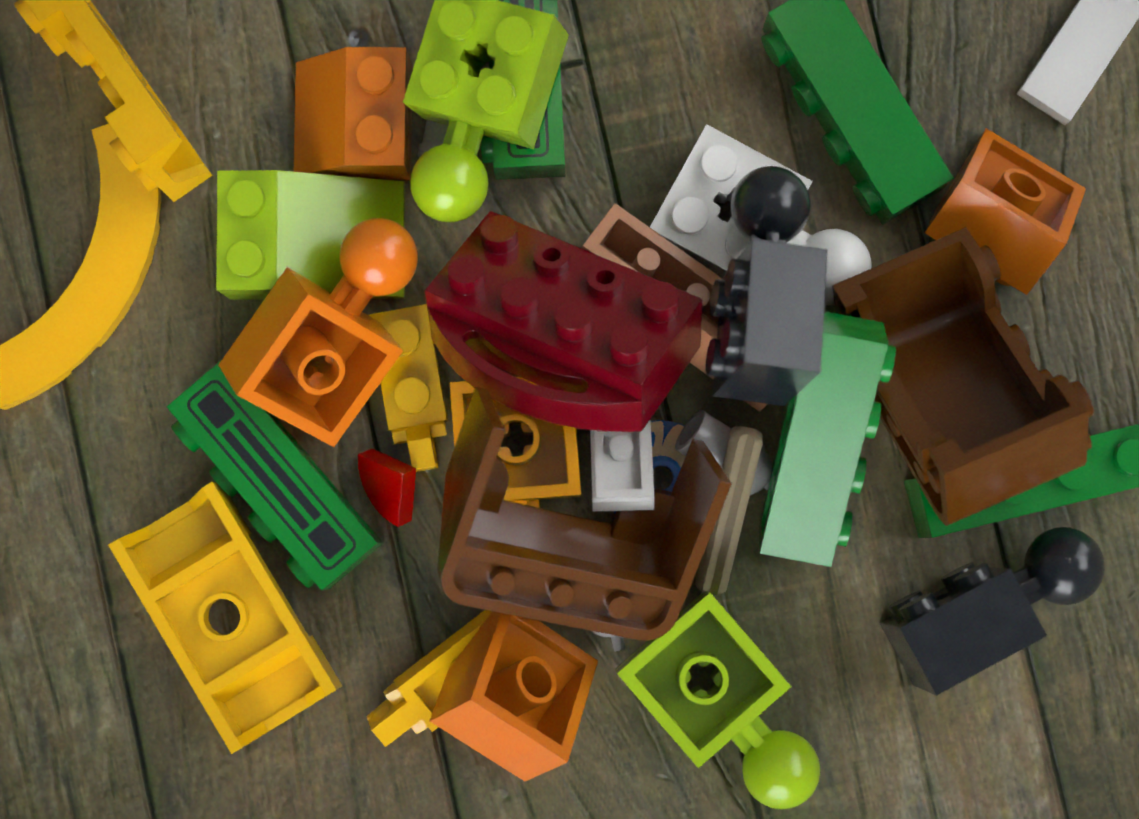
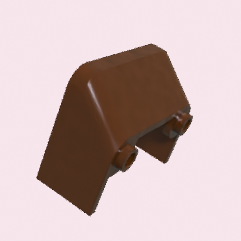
[437,386,732,641]

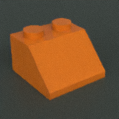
[294,47,413,180]
[925,128,1086,295]
[430,611,598,781]

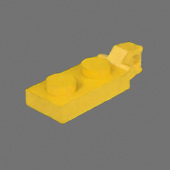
[369,304,448,472]
[366,610,492,747]

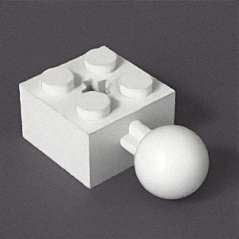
[650,124,872,305]

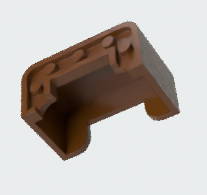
[832,227,1094,526]

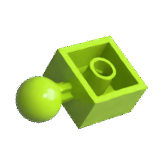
[403,0,569,223]
[615,591,820,809]

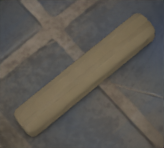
[695,426,763,595]

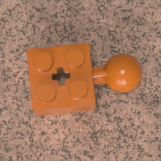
[218,218,418,447]

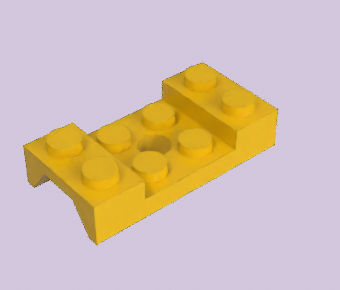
[13,0,213,202]
[108,482,343,754]

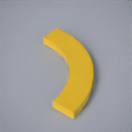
[0,123,161,410]

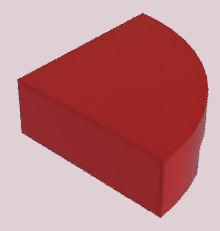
[358,448,416,527]

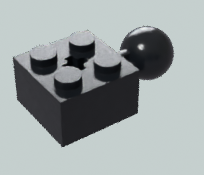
[705,166,828,406]
[879,527,1105,696]

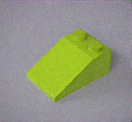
[216,170,405,300]

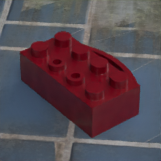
[425,211,703,432]

